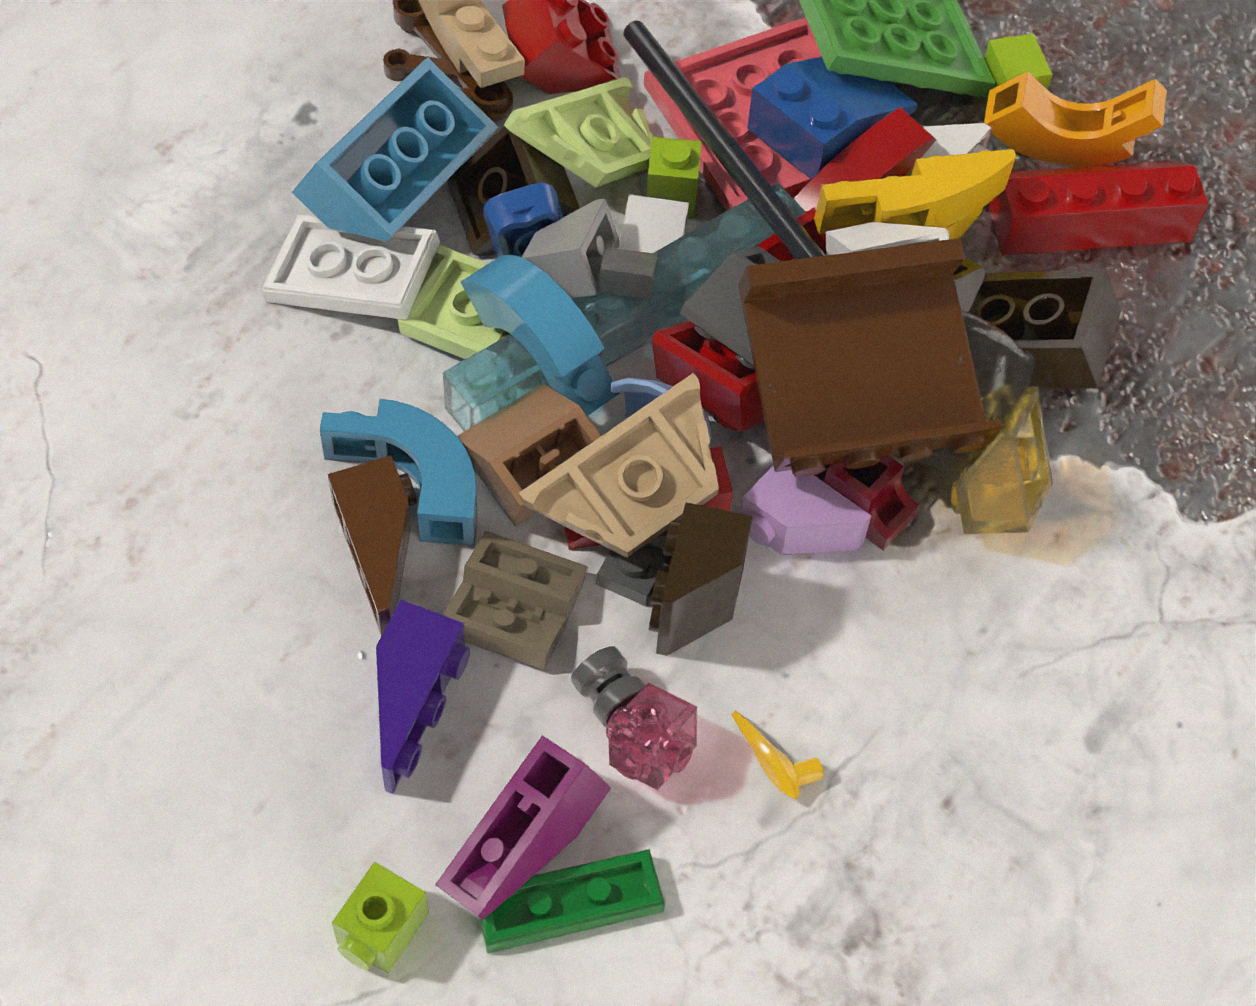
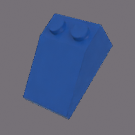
[747,56,918,180]

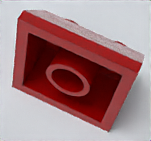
[651,321,765,432]

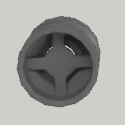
[571,646,650,728]

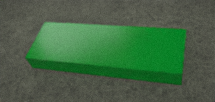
[479,849,665,953]

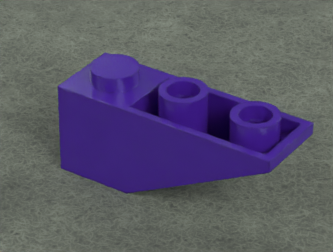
[376,599,470,794]

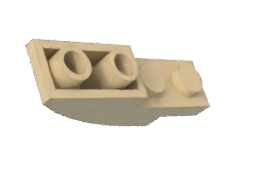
[418,0,525,88]

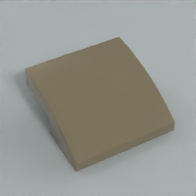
[443,531,588,670]

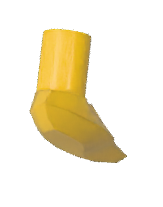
[731,710,824,800]

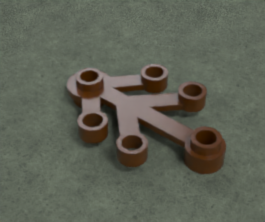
[383,0,513,121]

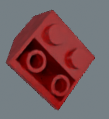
[502,0,621,94]

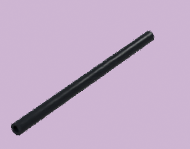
[623,20,825,259]

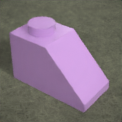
[741,466,871,555]

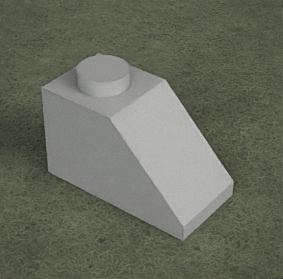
[522,198,620,298]

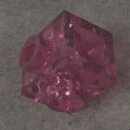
[606,683,697,790]

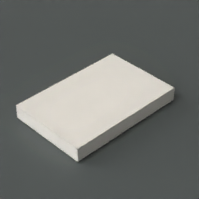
[261,214,440,320]

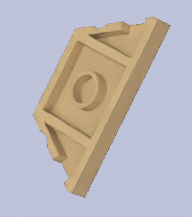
[519,373,719,558]

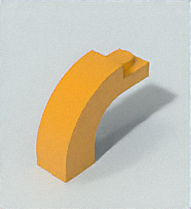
[984,71,1167,167]

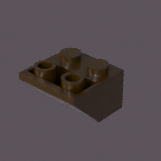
[649,502,753,656]

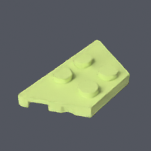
[504,77,655,187]
[397,245,582,369]

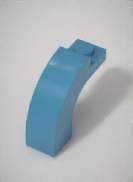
[460,255,620,416]
[320,399,478,546]

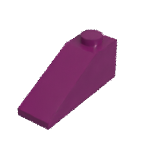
[435,735,611,920]

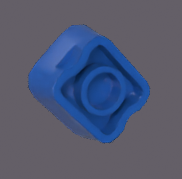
[483,182,563,257]

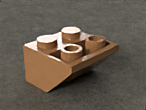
[457,383,601,527]

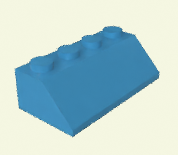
[291,57,498,241]

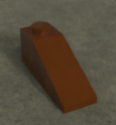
[328,455,417,636]

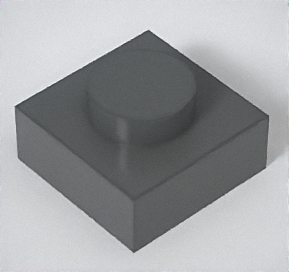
[596,543,665,607]

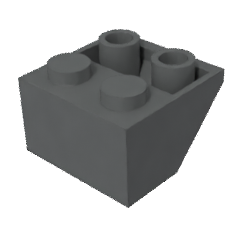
[680,246,780,370]

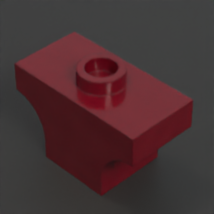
[814,456,919,551]

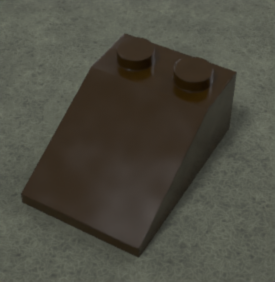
[964,269,1121,389]

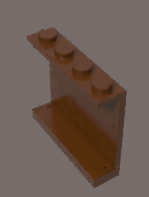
[738,238,1002,477]

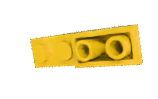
[814,149,1016,234]

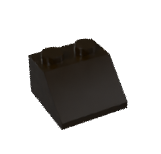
[447,126,580,257]

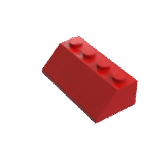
[988,160,1209,256]

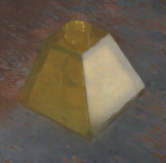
[951,387,1053,534]

